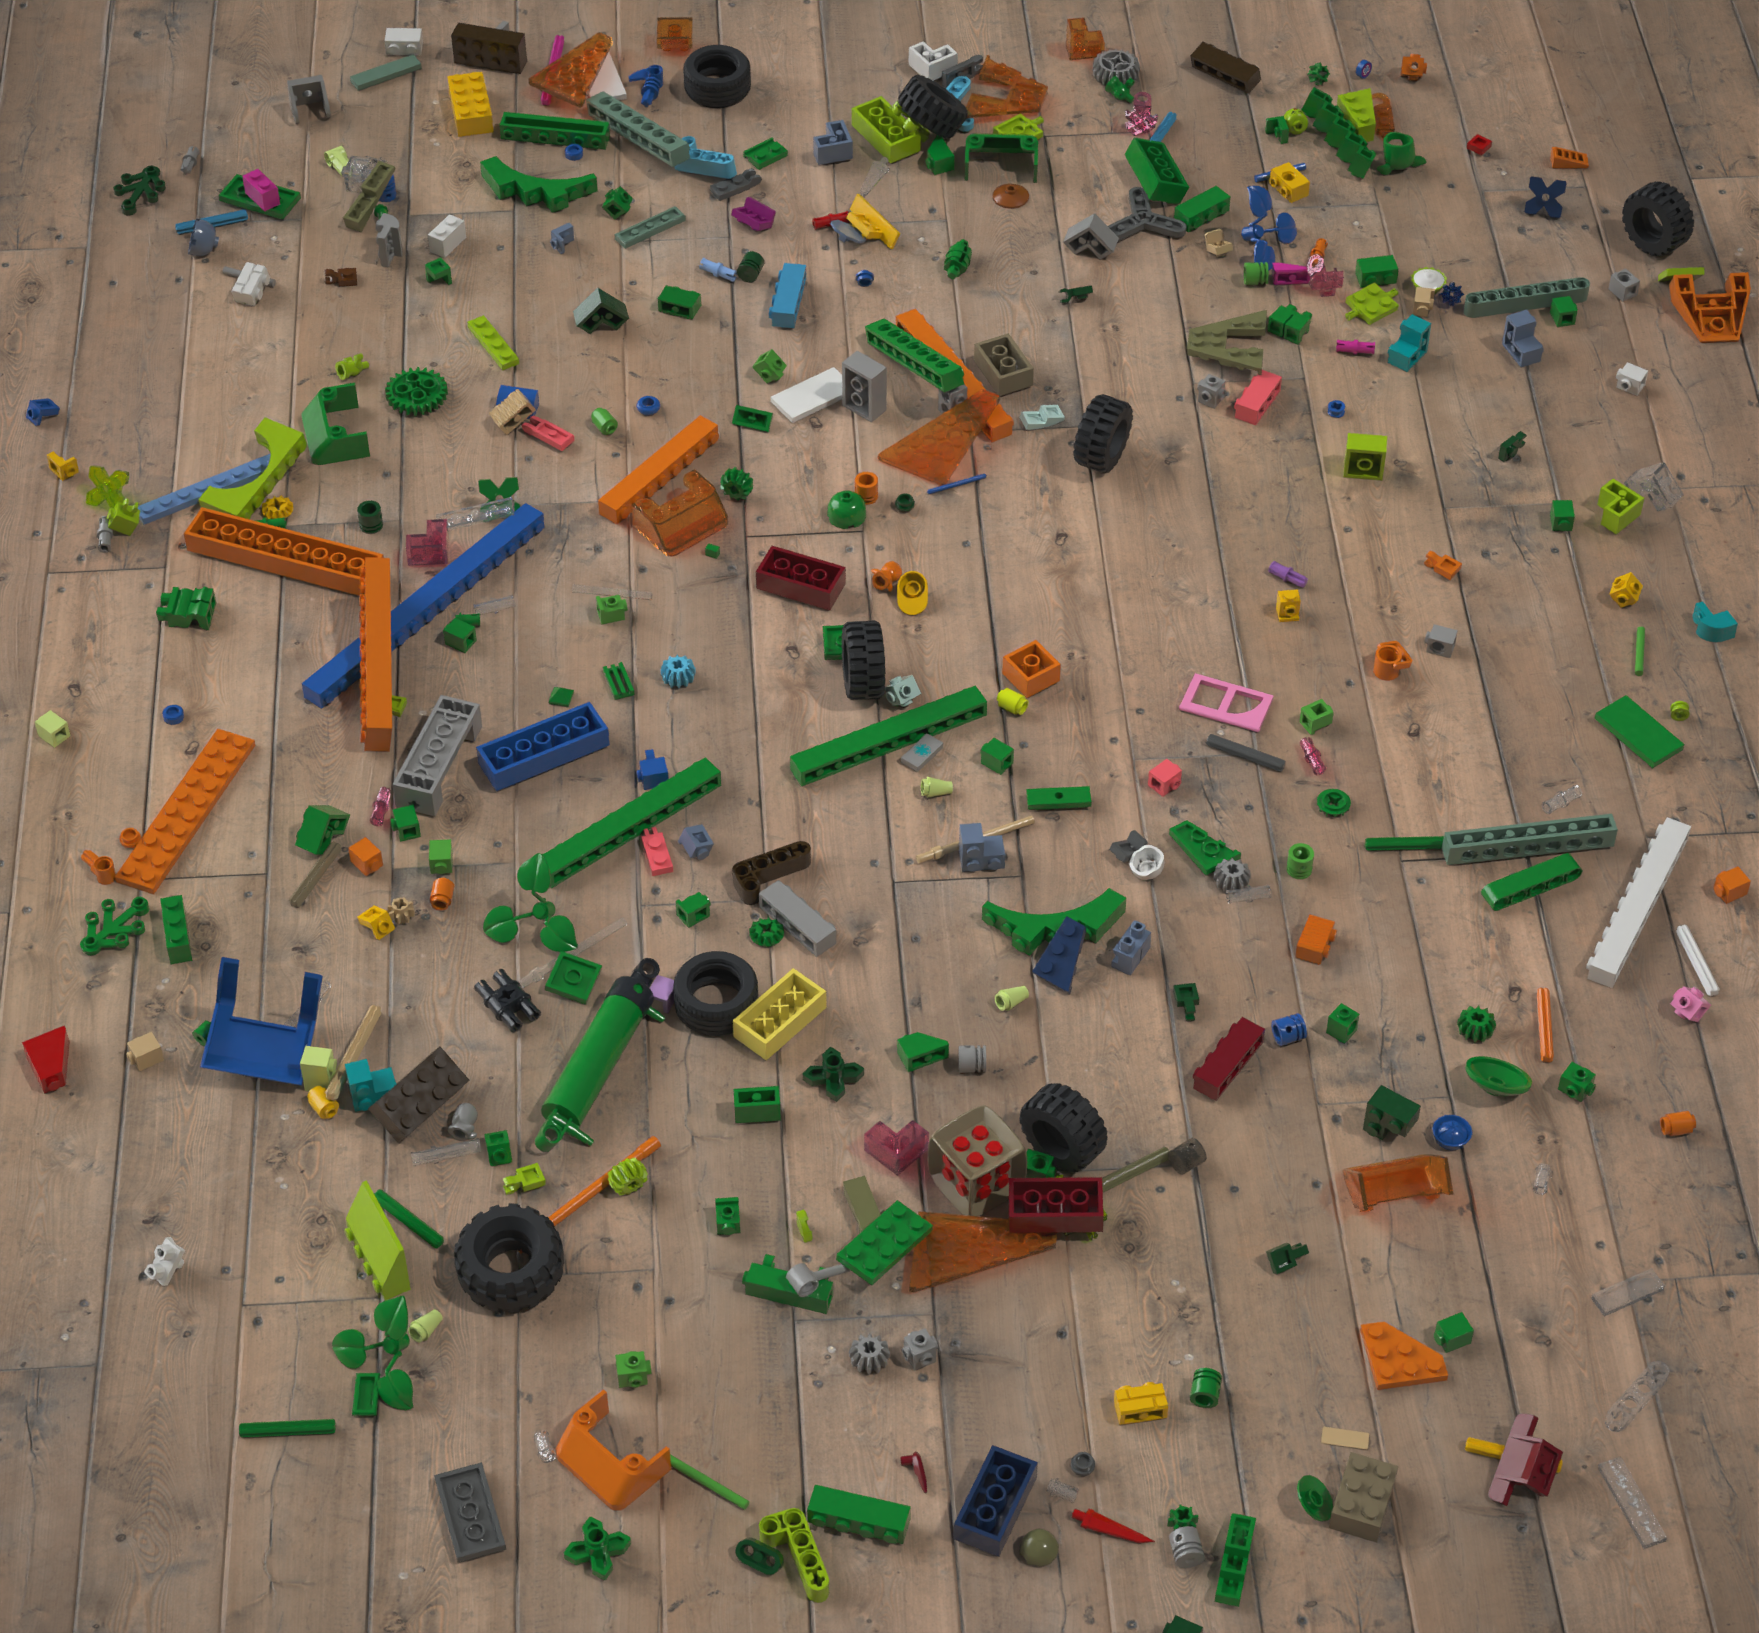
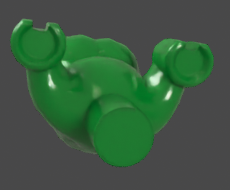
[1105,76,1135,103]

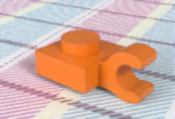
[1424,551,1462,580]

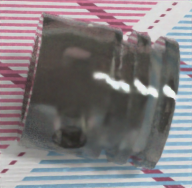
[1168,1137,1207,1175]

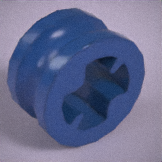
[1328,400,1345,418]

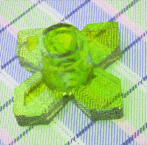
[86,465,129,508]

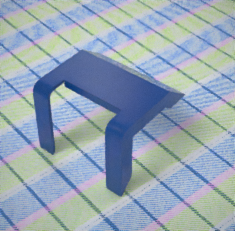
[200,957,323,1086]

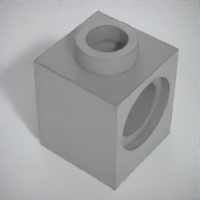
[1609,268,1640,301]
[1424,624,1458,658]

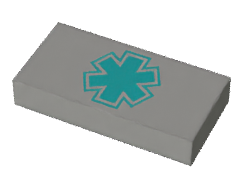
[901,734,943,772]

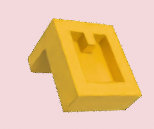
[47,451,79,481]
[357,905,395,940]

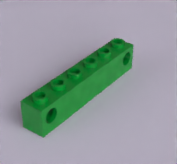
[499,112,610,150]

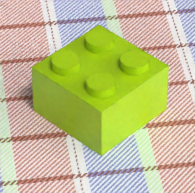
[1343,433,1387,481]

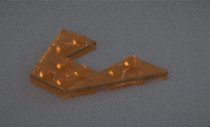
[966,55,1048,118]

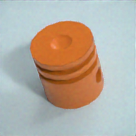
[855,472,878,505]

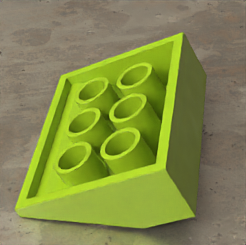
[344,1180,411,1300]

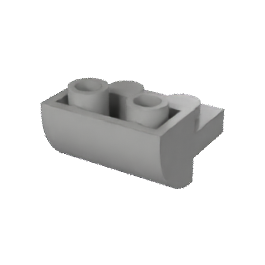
[376,213,403,267]

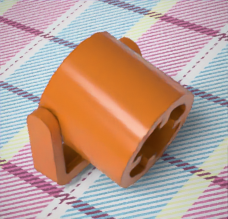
[1373,641,1413,681]

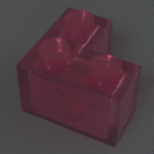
[406,519,449,566]
[864,1120,929,1176]

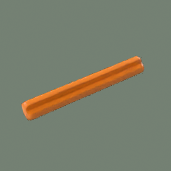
[1537,988,1554,1063]

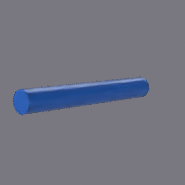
[1254,163,1306,183]

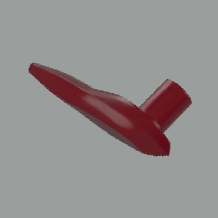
[901,1451,927,1494]

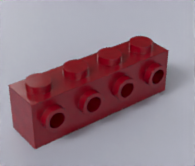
[1192,1017,1265,1101]

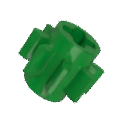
[1307,62,1330,86]
[1167,1504,1199,1530]

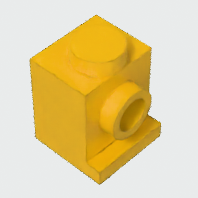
[1276,589,1301,622]

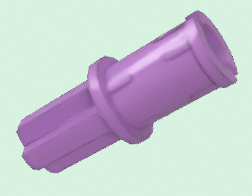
[1268,561,1308,588]

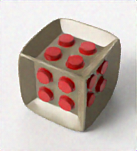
[928,1105,1027,1219]

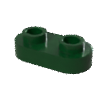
[735,1537,784,1575]

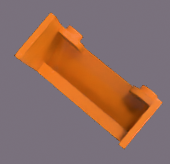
[556,1389,671,1511]

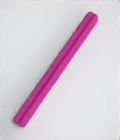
[541,35,564,106]

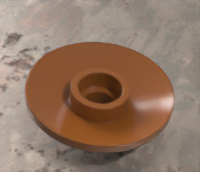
[993,183,1029,209]

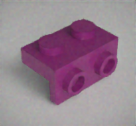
[731,197,776,231]

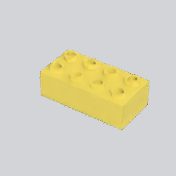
[733,968,827,1061]

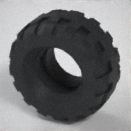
[454,1203,564,1313]

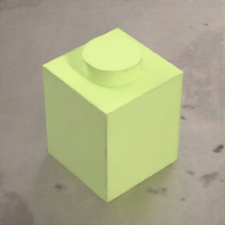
[35,710,70,748]

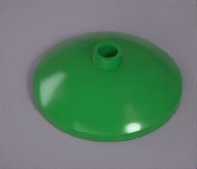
[1465,1056,1532,1096]

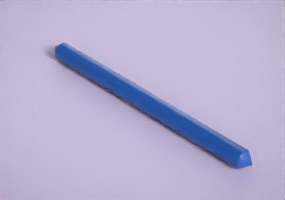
[927,473,987,494]

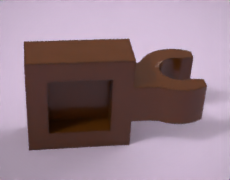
[324,268,358,287]

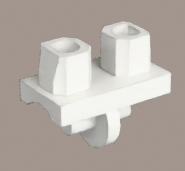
[144,1237,185,1286]

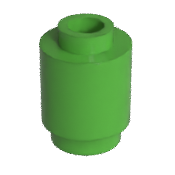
[591,408,618,435]

